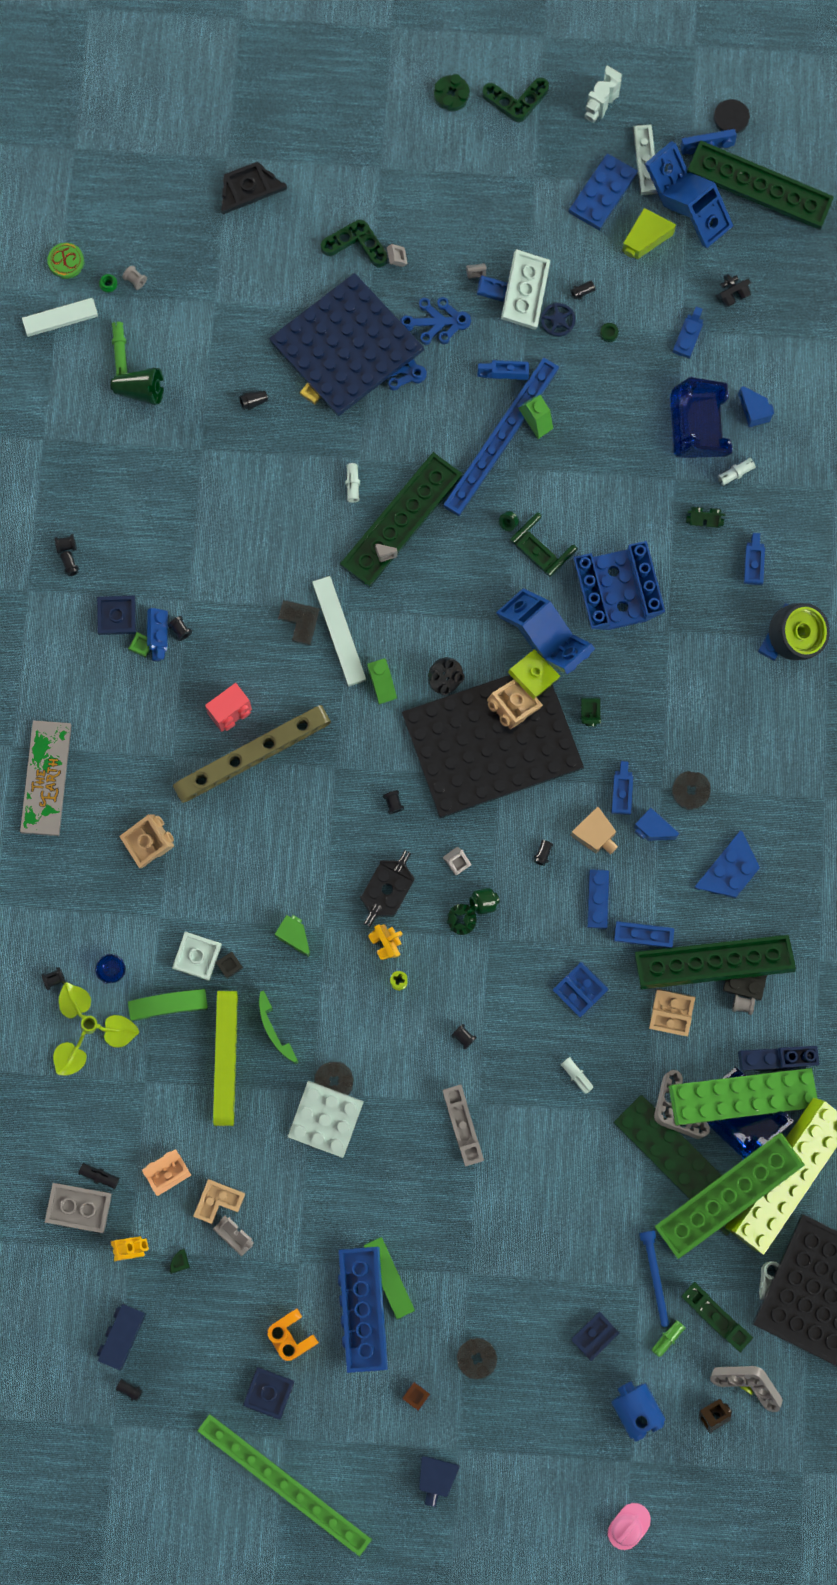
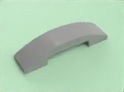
[442,1085,484,1166]

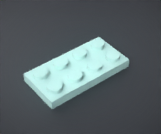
[501,250,550,330]

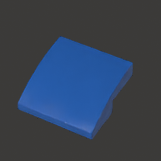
[553,962,609,1018]

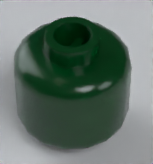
[469,888,499,915]

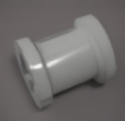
[123,266,147,290]
[732,995,755,1015]

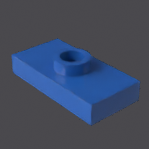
[477,275,508,302]

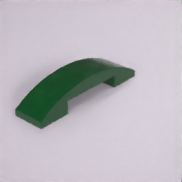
[681,1282,753,1353]

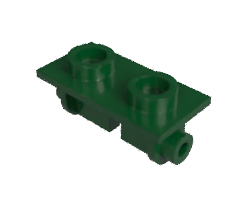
[686,507,725,528]

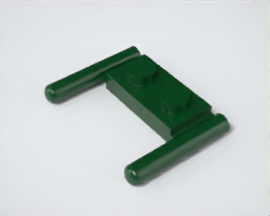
[509,512,577,577]

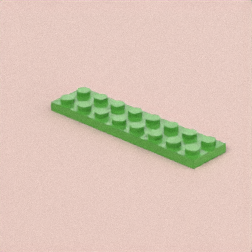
[669,1068,817,1126]
[655,1132,805,1259]

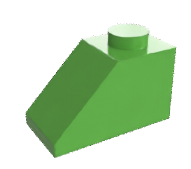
[518,395,553,439]
[367,658,397,704]
[274,915,310,957]

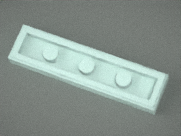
[633,125,658,195]
[22,298,98,337]

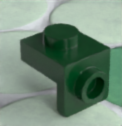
[581,697,601,727]

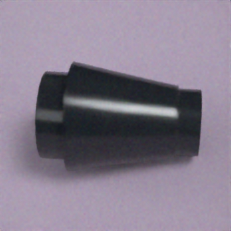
[239,390,268,410]

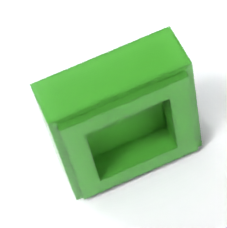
[128,632,150,658]

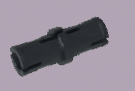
[78,1162,120,1190]

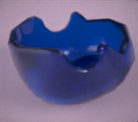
[95,954,126,984]

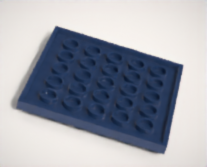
[269,273,424,417]

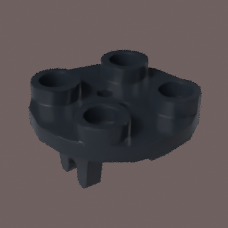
[428,657,464,696]

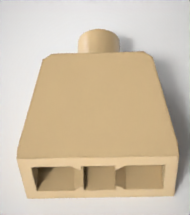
[571,807,618,855]

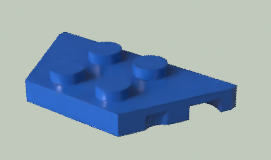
[694,830,760,898]

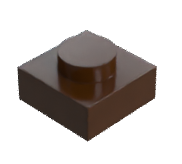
[402,1382,430,1411]

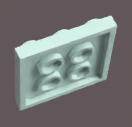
[288,1081,364,1158]

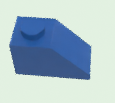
[738,386,774,427]
[634,808,679,841]

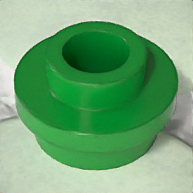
[99,274,118,293]

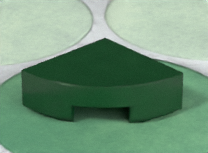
[170,1248,190,1274]

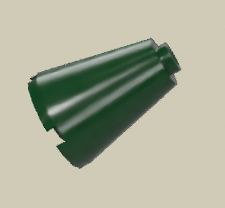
[110,368,164,405]

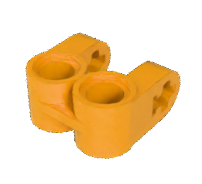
[268,1309,319,1361]

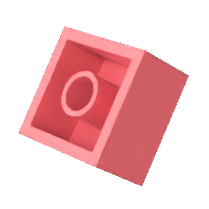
[205,683,252,732]

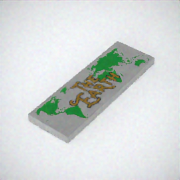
[20,720,72,836]

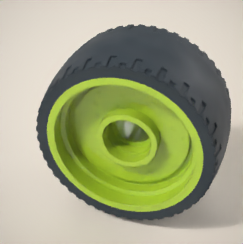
[769,603,830,660]

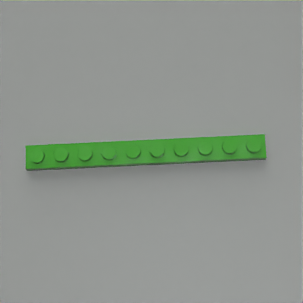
[197,1414,372,1557]

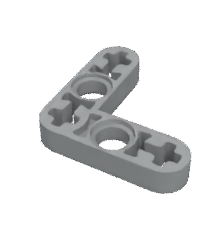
[654,1070,710,1139]
[710,1366,783,1412]

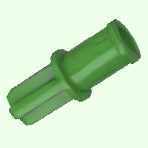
[652,1320,686,1357]

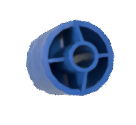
[611,1381,666,1442]

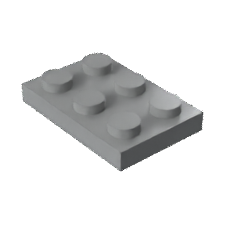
[45,1183,112,1233]

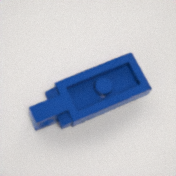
[672,307,703,359]
[478,360,529,380]
[744,533,765,585]
[147,608,168,662]
[611,761,633,815]

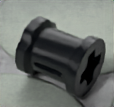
[55,534,77,554]
[168,616,192,641]
[383,790,404,814]
[41,967,66,990]
[451,1024,477,1050]

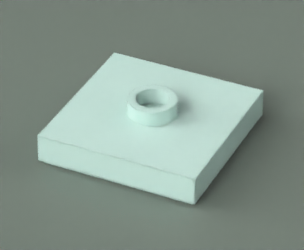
[172,932,222,981]

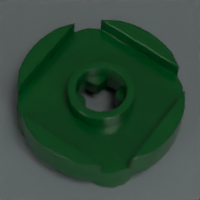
[434,74,470,111]

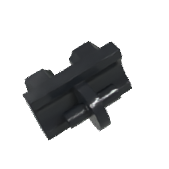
[715,274,751,307]

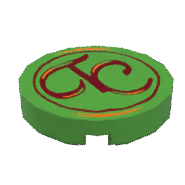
[47,242,85,279]

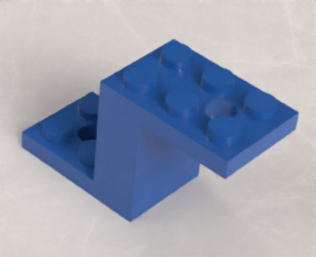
[645,141,733,248]
[496,588,595,674]

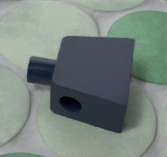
[419,1455,460,1507]

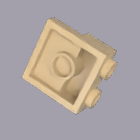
[487,680,543,729]
[119,814,174,868]

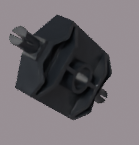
[360,850,415,928]

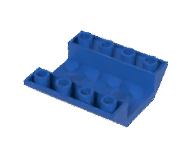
[573,541,665,630]

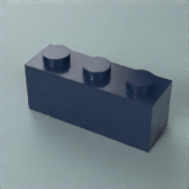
[97,1304,147,1371]

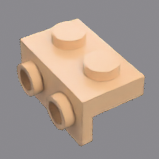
[142,1150,191,1196]

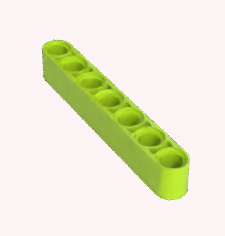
[213,991,238,1126]

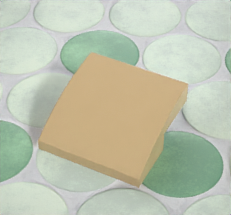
[649,989,695,1037]

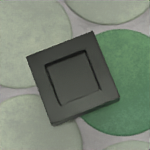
[216,952,243,979]

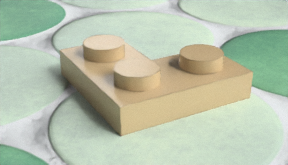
[193,1179,245,1224]

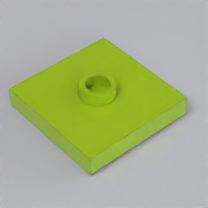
[508,649,560,699]

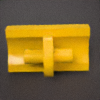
[368,924,403,960]
[111,1236,149,1261]

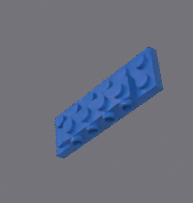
[338,1247,388,1373]

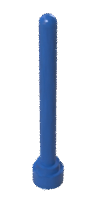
[639,1230,669,1328]

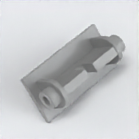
[213,1216,254,1256]

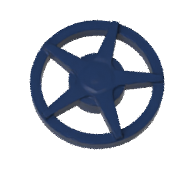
[541,303,576,337]

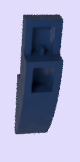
[738,1046,819,1071]

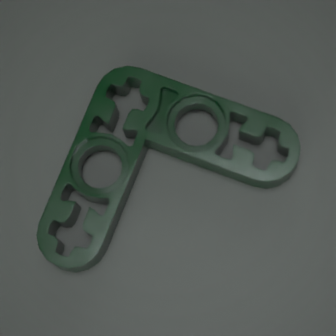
[482,77,549,122]
[321,220,387,267]

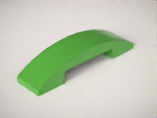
[128,989,208,1021]
[259,990,299,1064]
[364,1237,415,1319]

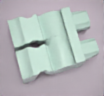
[585,66,622,123]

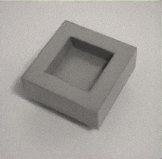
[387,244,408,267]

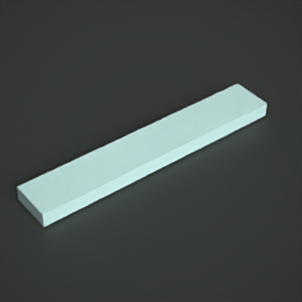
[312,576,366,687]

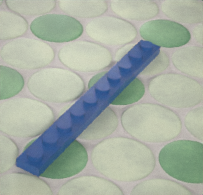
[444,358,559,516]

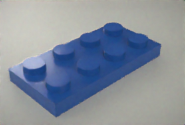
[569,153,638,231]

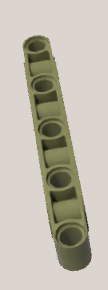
[173,705,331,803]

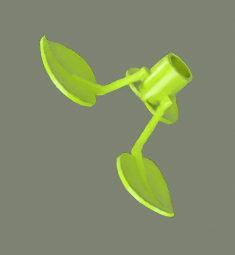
[53,982,139,1076]

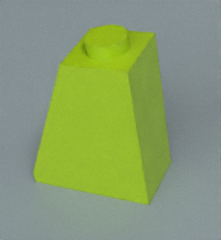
[622,208,676,259]

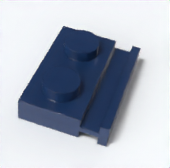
[570,1311,620,1361]

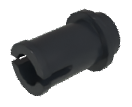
[571,280,595,300]
[60,551,79,576]
[534,840,553,866]
[116,1379,143,1401]

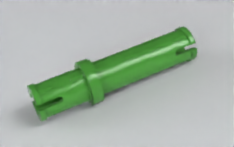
[112,322,127,375]

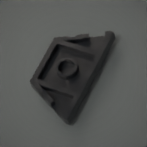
[221,161,287,215]

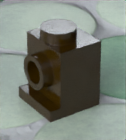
[698,1399,732,1434]

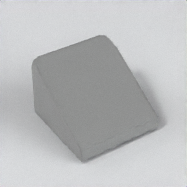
[466,264,486,279]
[375,544,397,562]
[443,847,472,876]

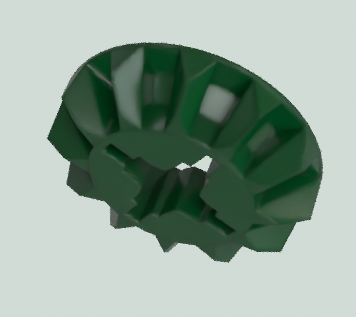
[447,904,477,935]

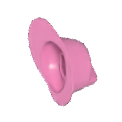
[608,1503,651,1550]

